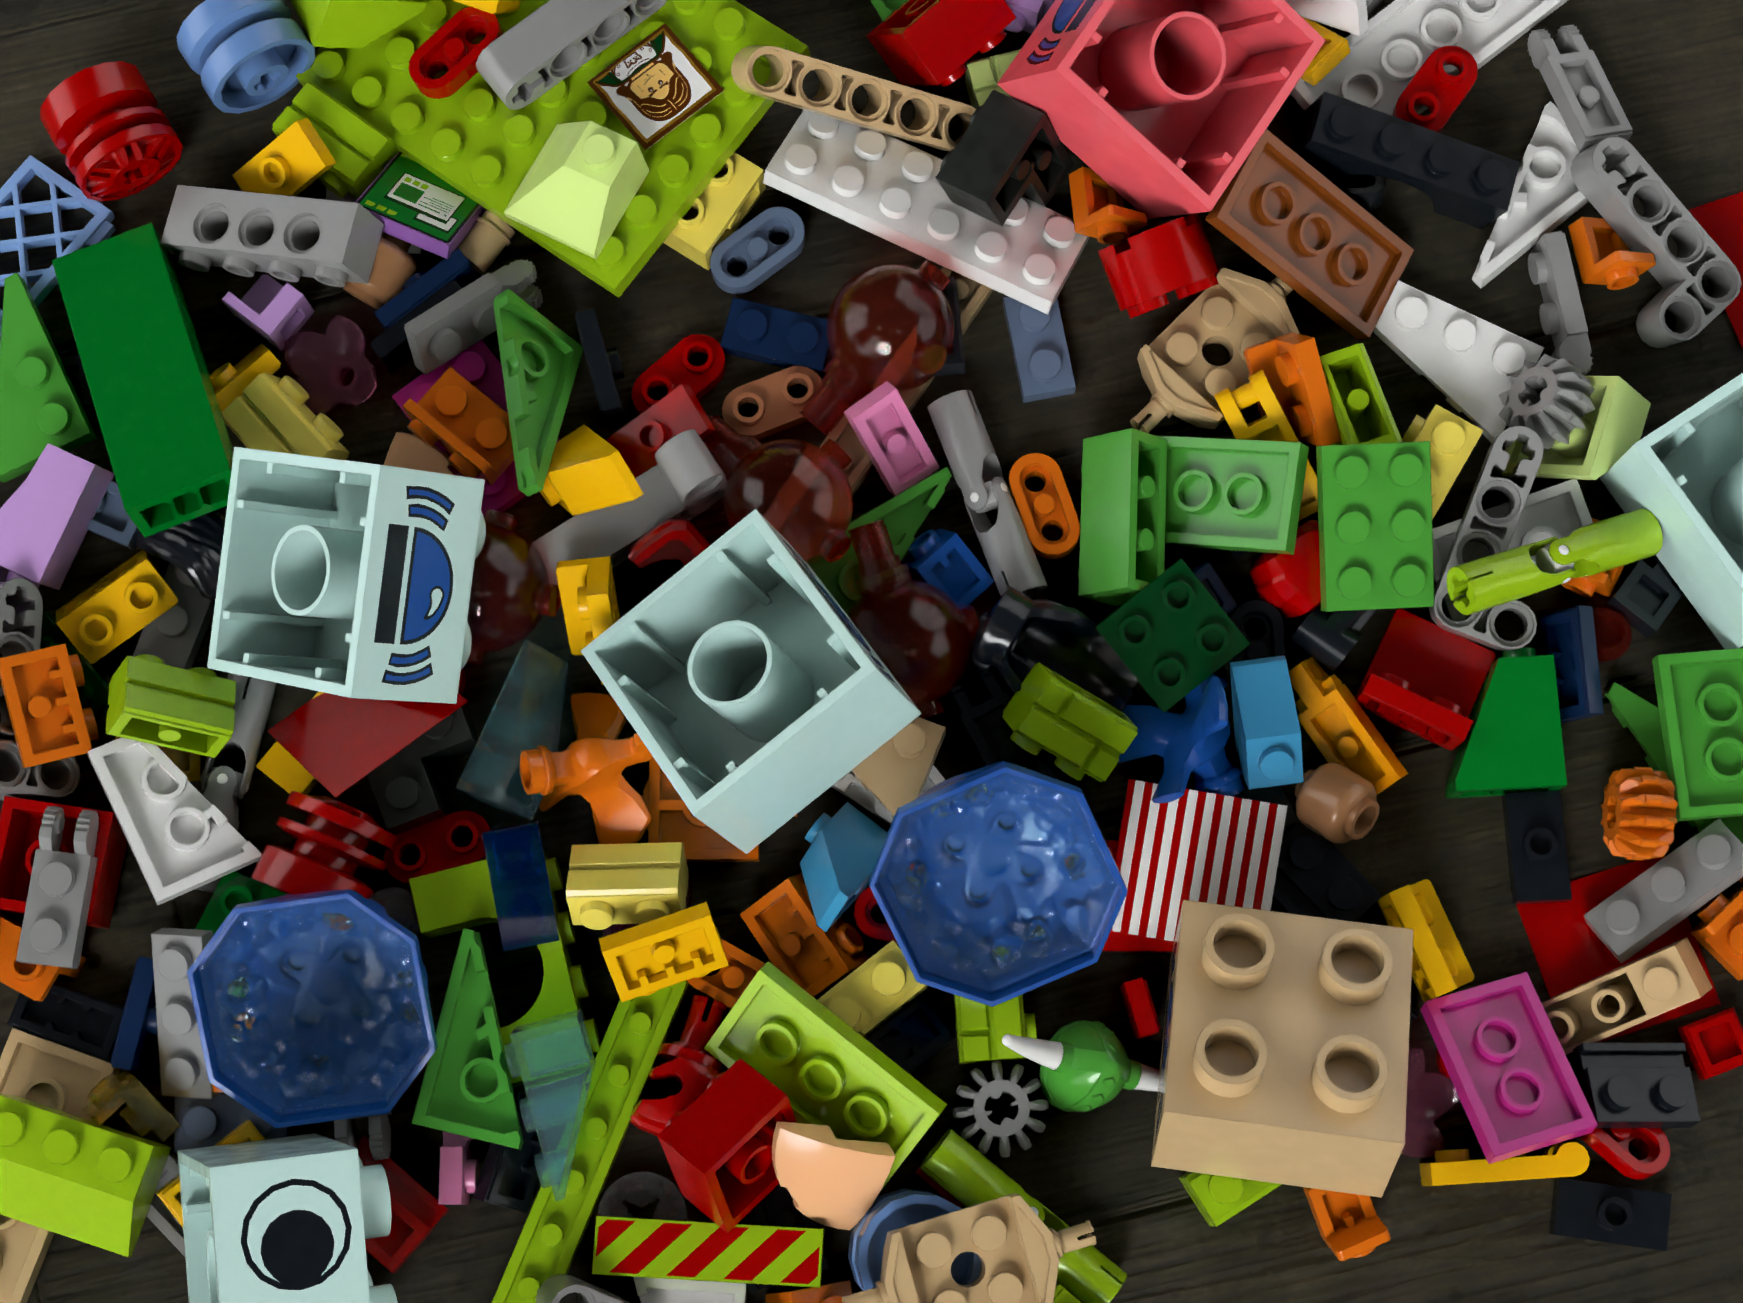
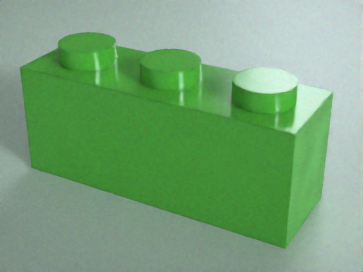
[1078,428,1167,606]

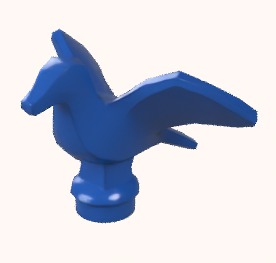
[1118,674,1245,804]

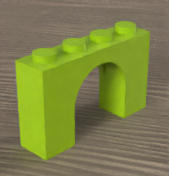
[409,846,601,1088]

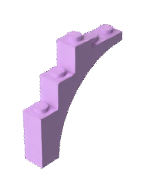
[0,443,114,590]

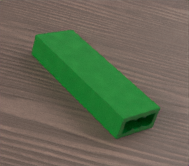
[52,222,234,538]

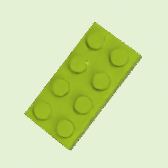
[704,961,947,1190]

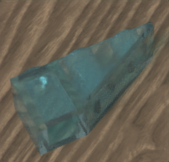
[456,640,569,820]
[504,1009,596,1201]

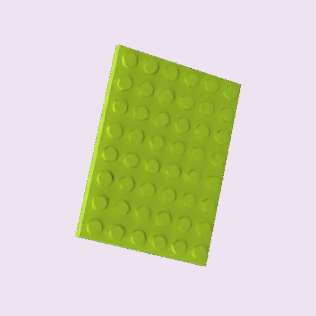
[296,0,811,298]

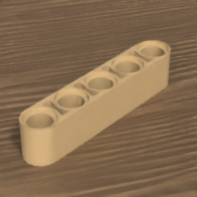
[731,45,976,151]

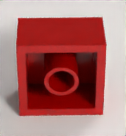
[866,0,1016,87]
[0,796,128,929]
[657,1058,797,1233]

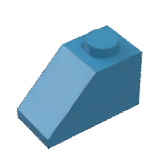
[1230,655,1304,790]
[800,802,888,932]

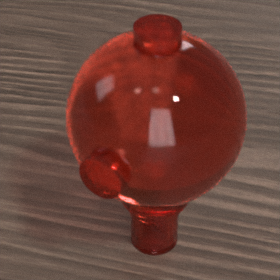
[799,260,955,436]
[703,415,853,565]
[467,510,561,665]
[847,519,980,719]

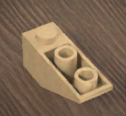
[1541,937,1713,1055]

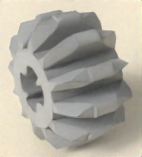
[1498,353,1595,450]
[953,1060,1049,1158]

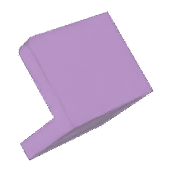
[222,274,315,351]

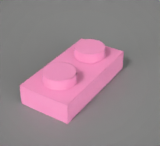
[844,381,940,496]

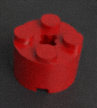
[1098,213,1220,319]

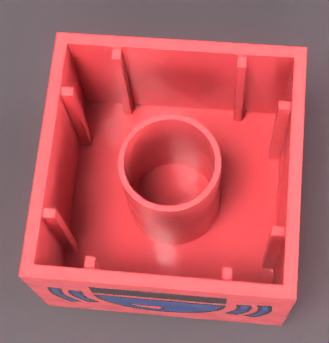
[997,0,1326,219]

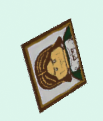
[587,24,724,151]

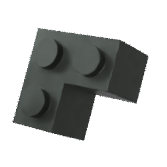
[935,90,1074,226]
[367,704,482,835]

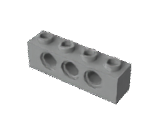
[160,185,384,287]

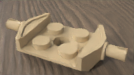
[1130,267,1300,433]
[842,1193,1097,1303]

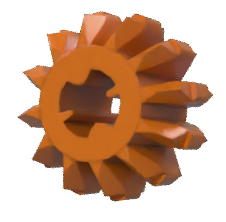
[1600,766,1678,861]

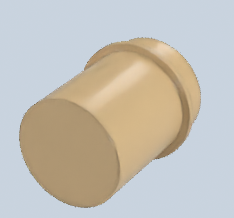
[456,210,515,275]

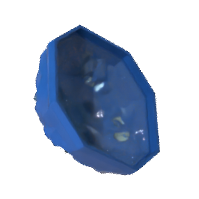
[869,761,1128,1007]
[187,889,438,1128]

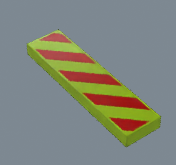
[592,1216,824,1288]

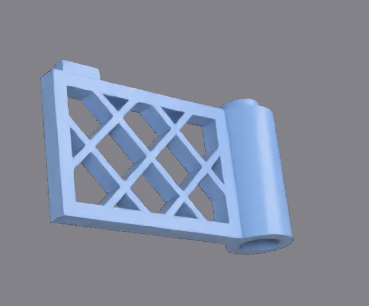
[0,155,116,347]

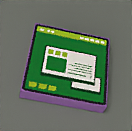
[355,151,487,259]

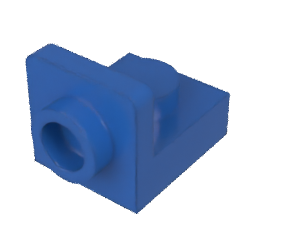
[901,528,995,617]

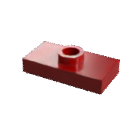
[606,384,716,478]

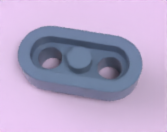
[710,207,805,294]

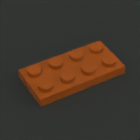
[1205,129,1414,340]

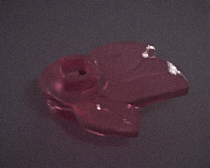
[284,315,377,415]
[1401,1048,1459,1158]

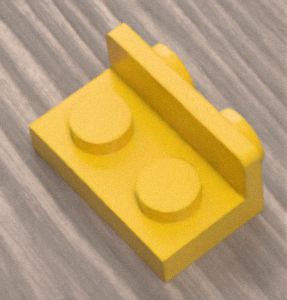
[56,550,178,664]
[556,556,621,685]
[1377,879,1475,1002]
[599,902,729,1003]

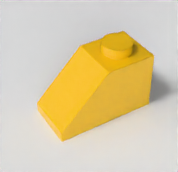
[539,424,644,516]

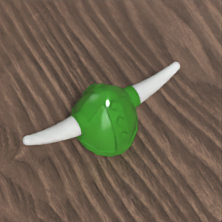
[1002,1021,1160,1112]

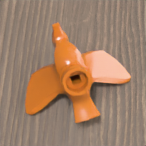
[519,692,654,844]

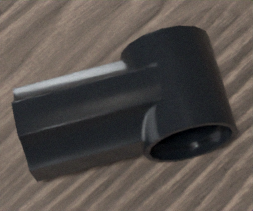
[1290,603,1378,673]

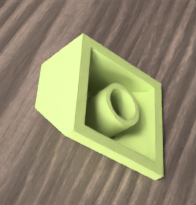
[504,121,650,259]
[1501,376,1651,480]

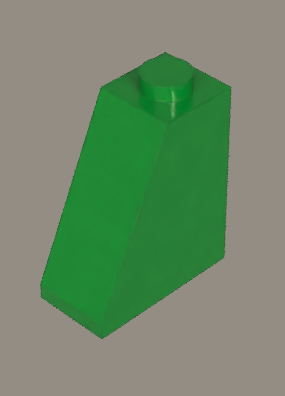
[1445,647,1567,799]

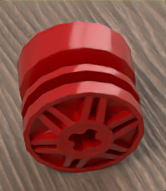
[40,61,183,202]
[251,791,399,918]

